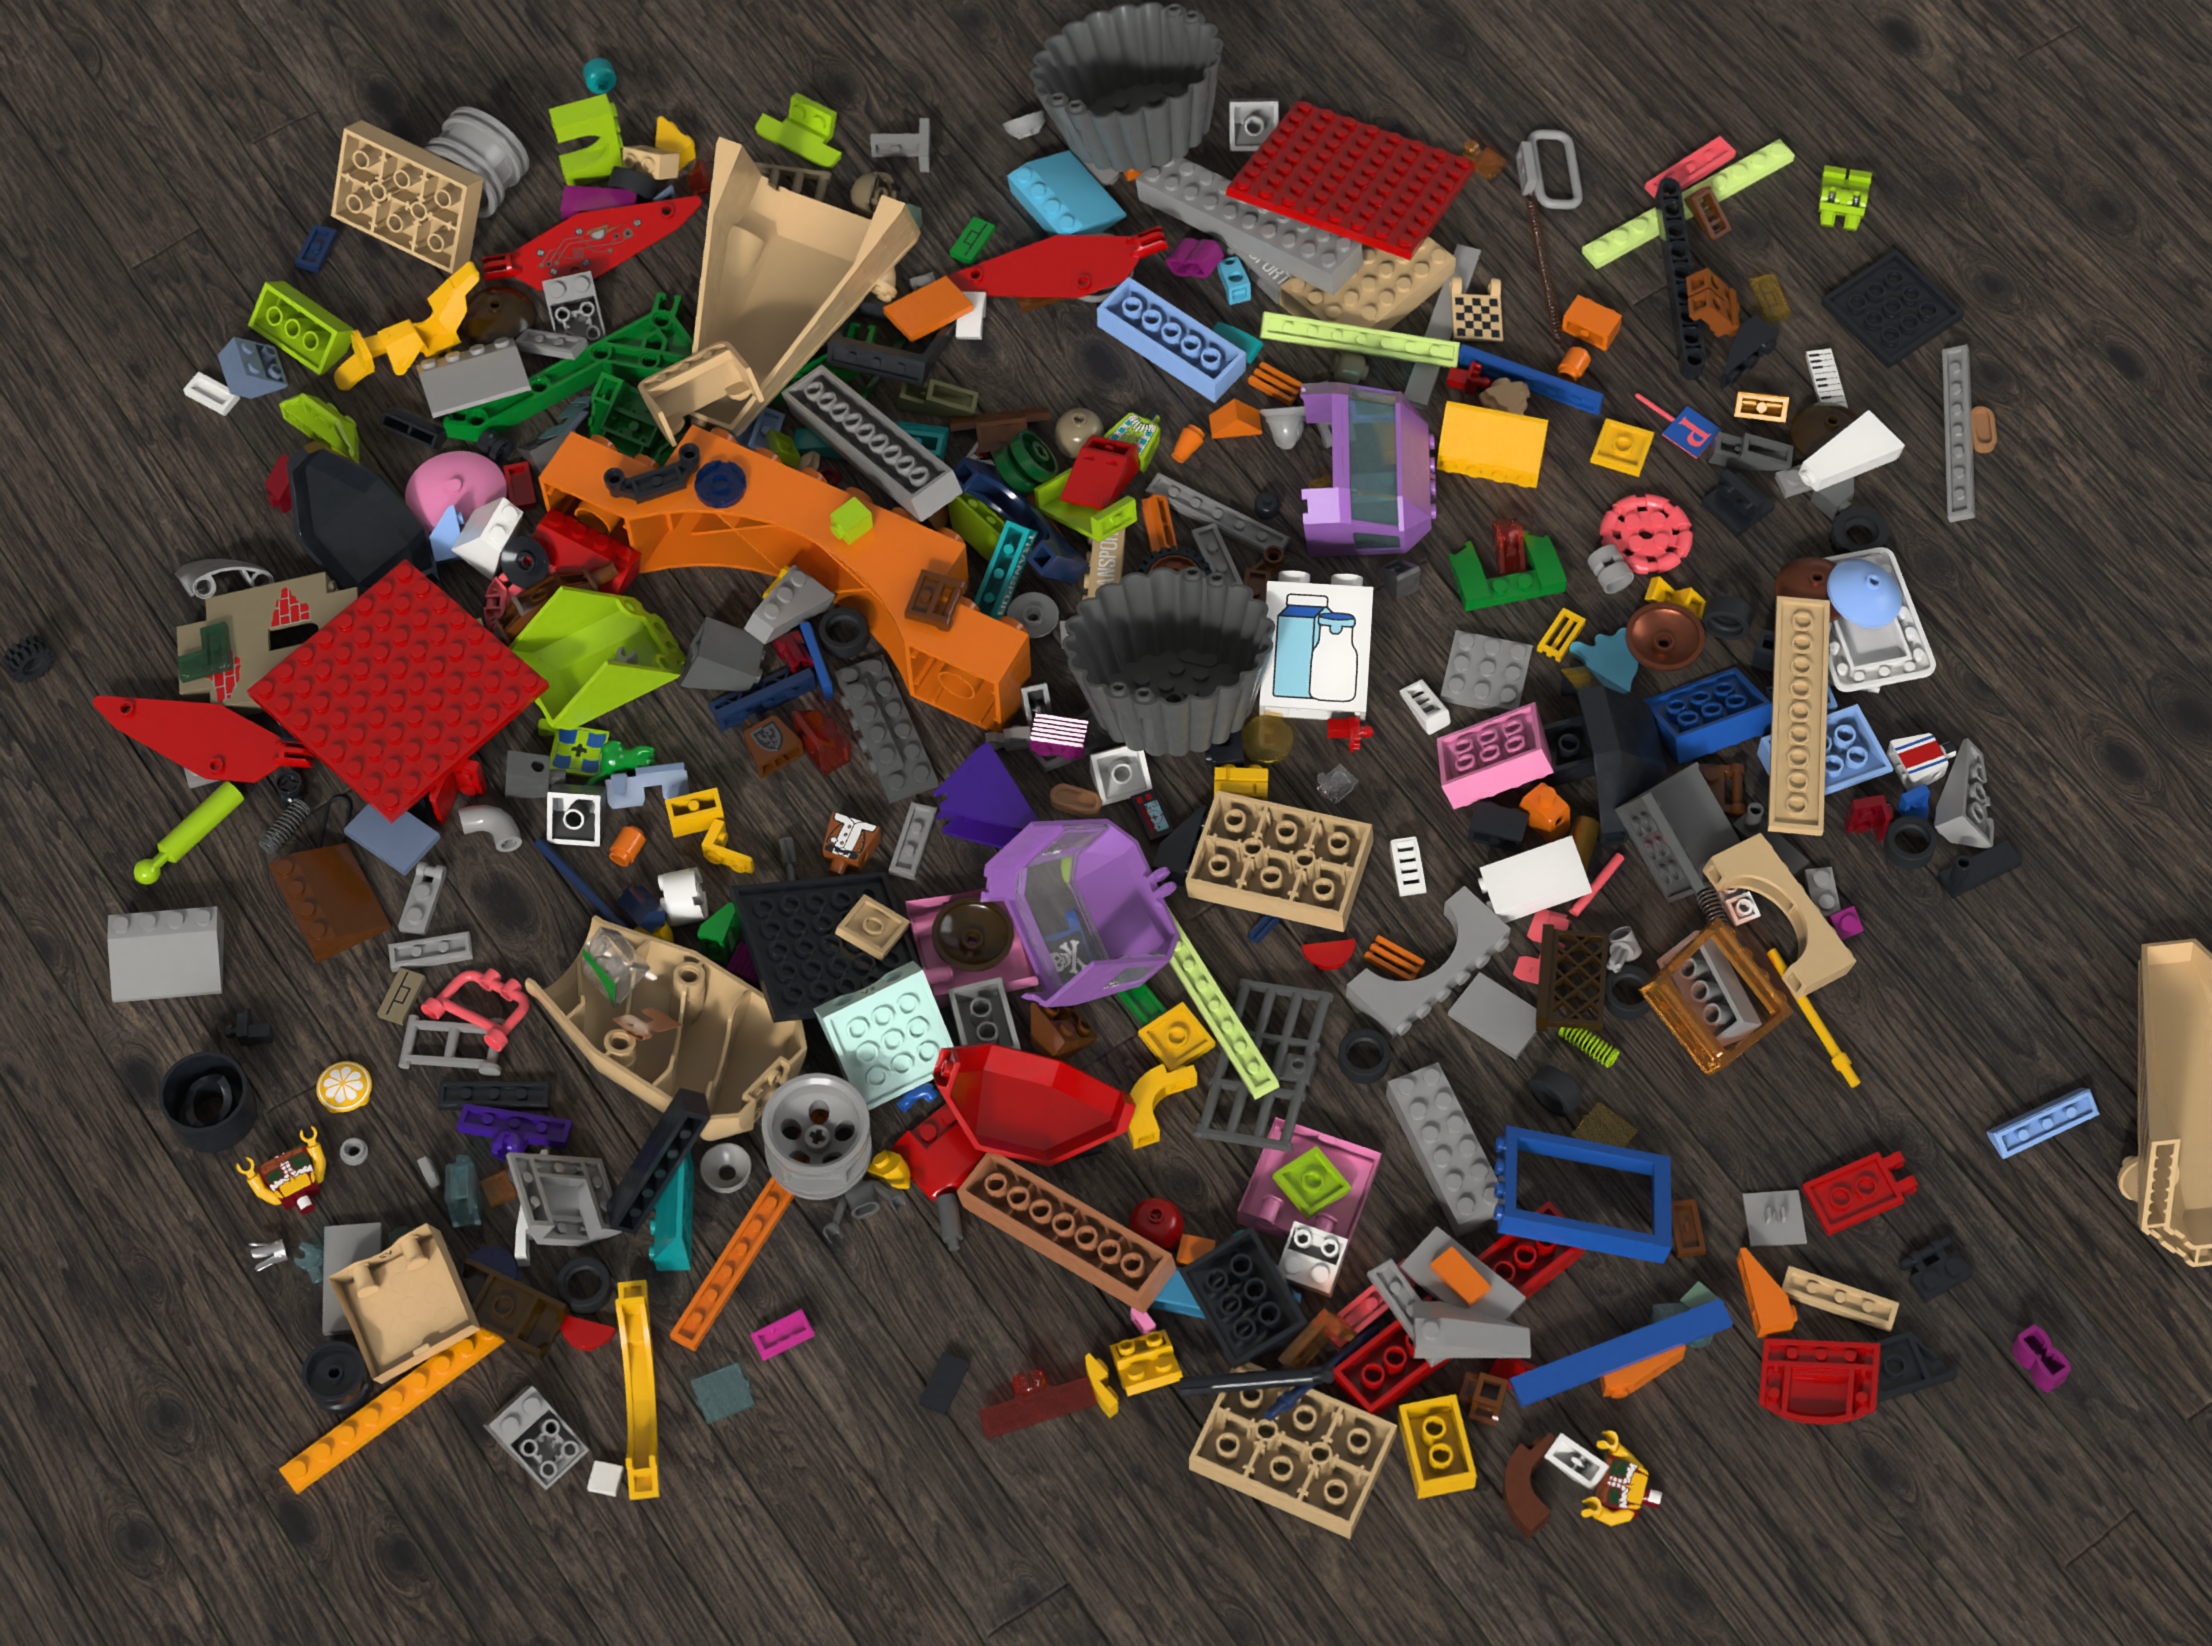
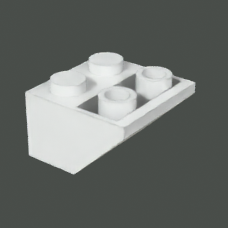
[1278,1221,1348,1298]

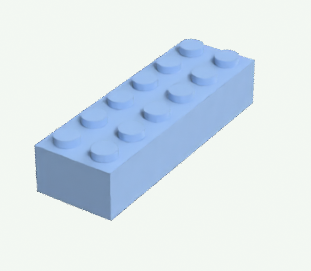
[1097,277,1246,403]

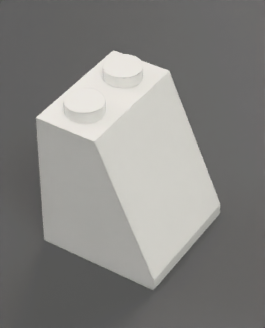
[451,497,523,580]

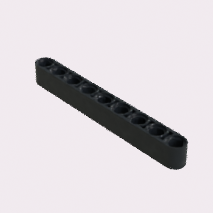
[1655,177,1706,380]

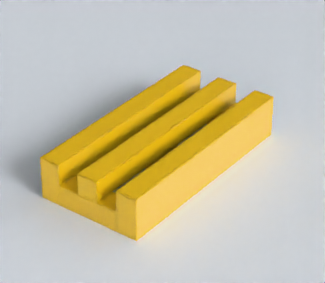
[1537,608,1586,662]

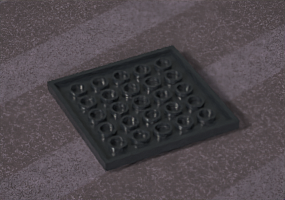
[729,872,920,1023]

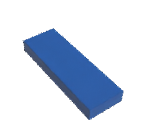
[800,622,834,701]

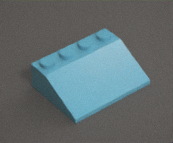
[1007,150,1126,237]

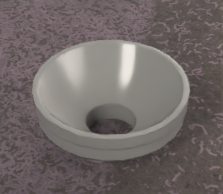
[1003,110,1046,140]
[700,1143,752,1193]

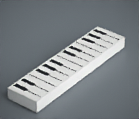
[1805,348,1848,424]

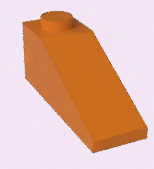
[1736,1248,1797,1338]
[1599,1345,1686,1399]

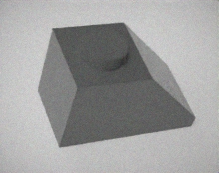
[1810,477,1854,520]

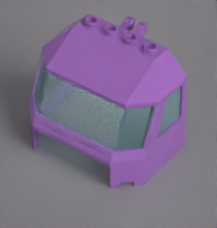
[1300,382,1436,557]

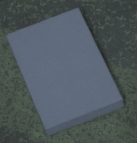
[344,804,441,876]

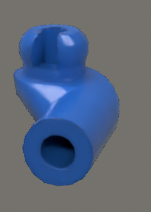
[896,1082,938,1112]

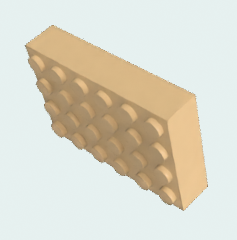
[331,120,484,274]
[1280,237,1456,354]
[1185,790,1374,932]
[1189,1362,1397,1539]

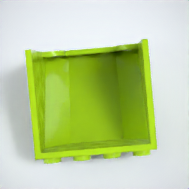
[508,586,686,730]

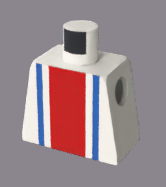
[1886,733,1956,792]

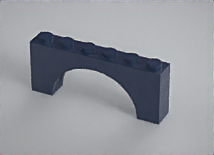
[953,456,1089,584]

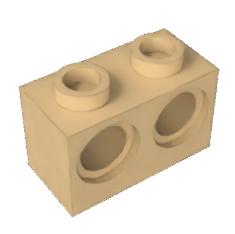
[622,145,680,180]

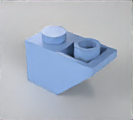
[429,505,465,565]

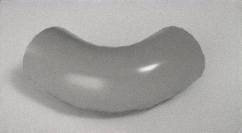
[458,805,522,852]

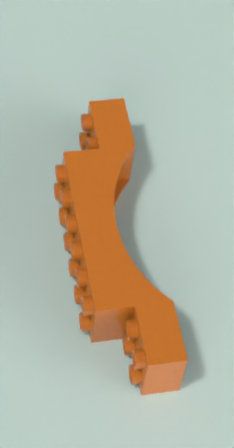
[538,424,1032,733]

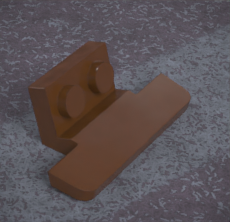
[950,407,1050,454]

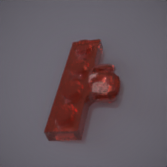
[978,1369,1097,1440]

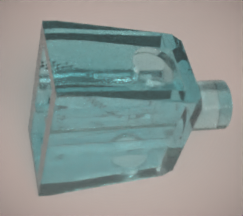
[445,1155,481,1227]

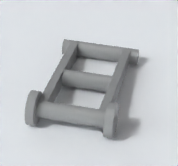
[398,1015,506,1077]

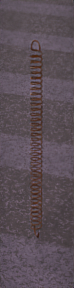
[1526,194,1565,346]

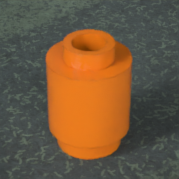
[1557,347,1591,383]
[609,826,646,867]

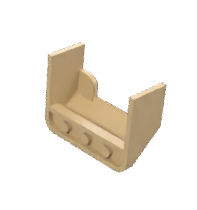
[638,341,765,447]

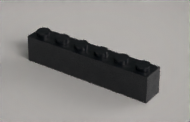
[606,1088,711,1234]

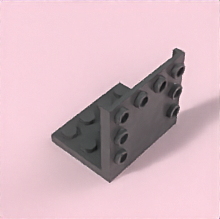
[1615,762,1741,903]

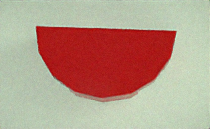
[1301,939,1355,970]
[561,1316,616,1351]

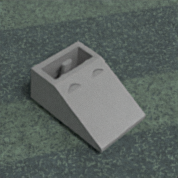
[542,271,606,347]
[483,1385,589,1490]

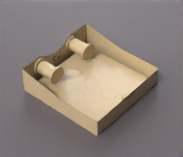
[328,1223,481,1384]

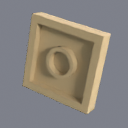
[835,894,910,961]

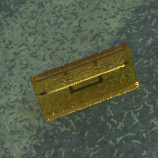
[1749,273,1791,323]

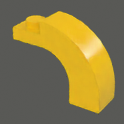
[1128,1064,1197,1150]

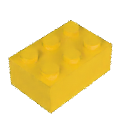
[1397,1394,1477,1499]

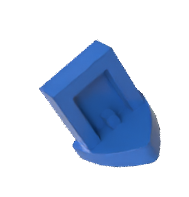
[1896,784,1930,821]

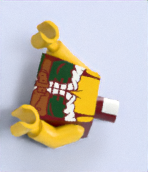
[236,1125,326,1215]
[1581,1431,1662,1526]

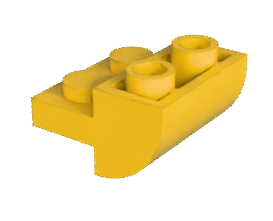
[1110,1329,1183,1396]

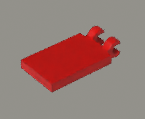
[1802,1151,1919,1236]

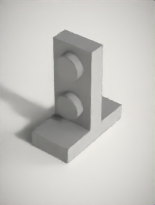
[870,118,931,172]

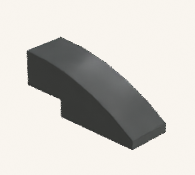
[1708,431,1794,471]

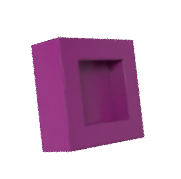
[1826,906,1864,941]

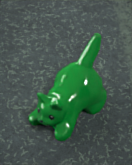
[586,741,656,786]

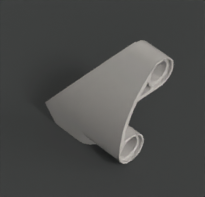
[174,559,274,599]

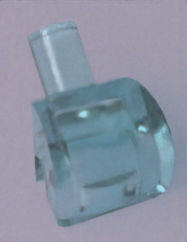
[294,1242,324,1284]

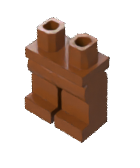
[1686,268,1742,337]

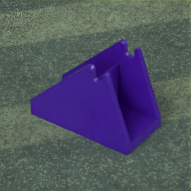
[934,742,1039,849]

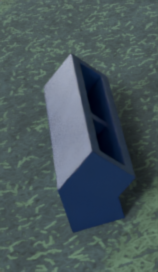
[617,886,665,934]

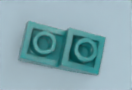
[1212,322,1264,364]

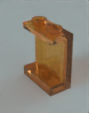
[1278,1308,1358,1369]

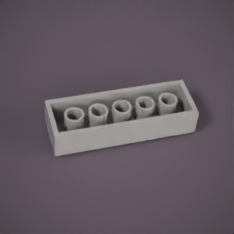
[1386,1062,1498,1238]

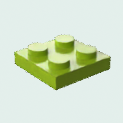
[1272,1146,1352,1220]

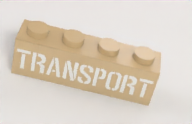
[1082,528,1126,600]

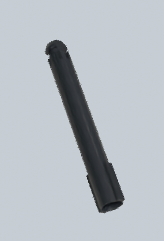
[1179,1365,1335,1397]

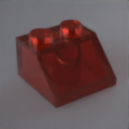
[792,710,852,777]

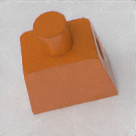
[1518,782,1571,844]

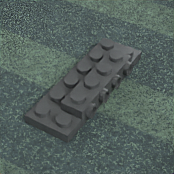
[834,655,939,804]

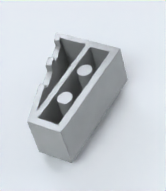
[744,565,836,644]

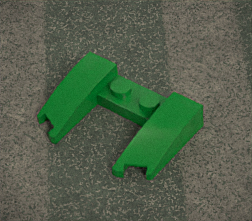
[1448,531,1567,612]

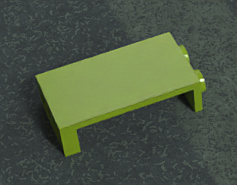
[1034,467,1137,542]

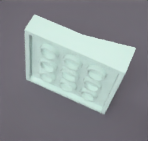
[814,961,954,1111]

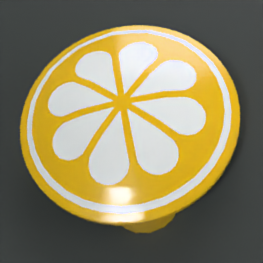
[316,1061,372,1113]

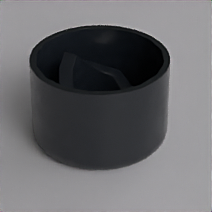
[158,1051,257,1153]

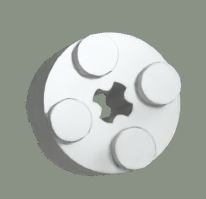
[658,867,708,927]

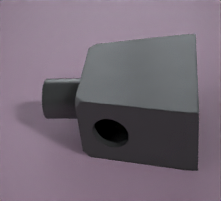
[505,750,566,798]

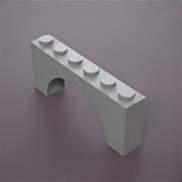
[1346,886,1511,1040]

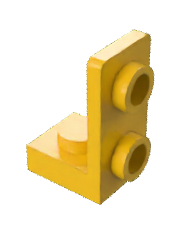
[701,819,755,874]

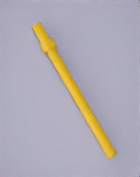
[1767,948,1860,1088]

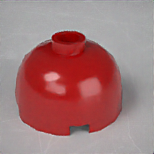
[1128,1197,1184,1252]

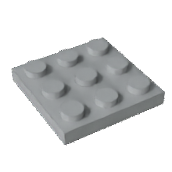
[1440,630,1533,714]

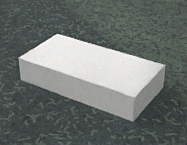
[183,372,240,416]

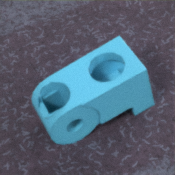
[1217,256,1251,305]

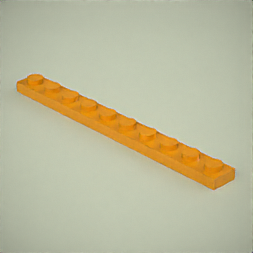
[279,1329,505,1494]

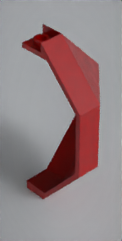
[932,1042,1136,1167]

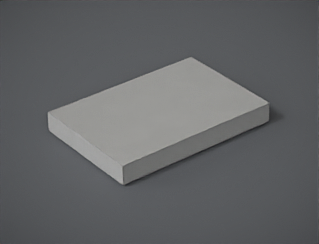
[1448,972,1538,1060]

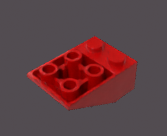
[1060,435,1139,510]

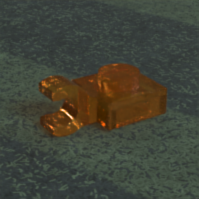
[1462,139,1506,181]

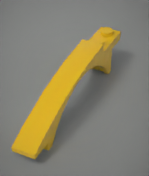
[615,1280,659,1500]

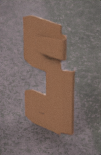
[613,1007,685,1040]

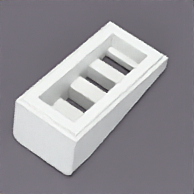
[1399,679,1450,735]
[1389,837,1426,897]

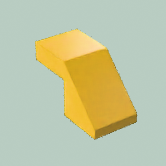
[1645,576,1706,621]

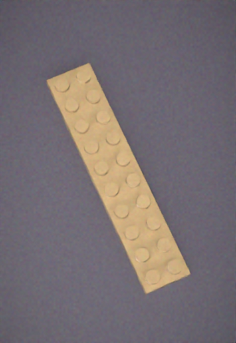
[1767,596,1830,836]

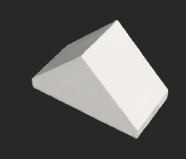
[1544,1433,1609,1491]

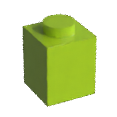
[830,496,873,545]

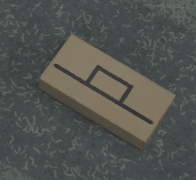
[377,967,426,1026]

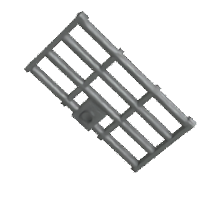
[1194,979,1334,1152]

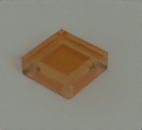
[480,1170,517,1208]

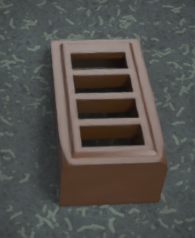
[1684,186,1732,242]

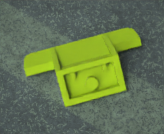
[755,93,842,169]

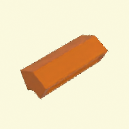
[1141,494,1178,554]

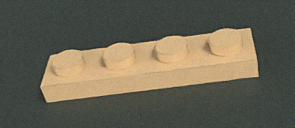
[1781,1266,1899,1332]

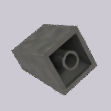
[680,617,766,692]

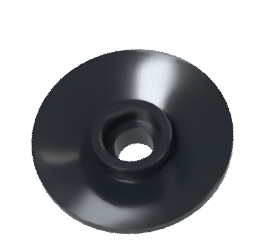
[501,536,549,588]

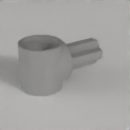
[1607,926,1642,973]

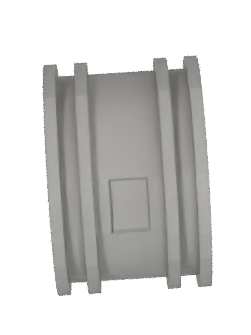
[423,106,529,218]

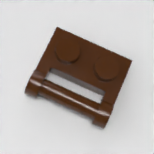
[904,569,968,632]
[1698,763,1746,817]

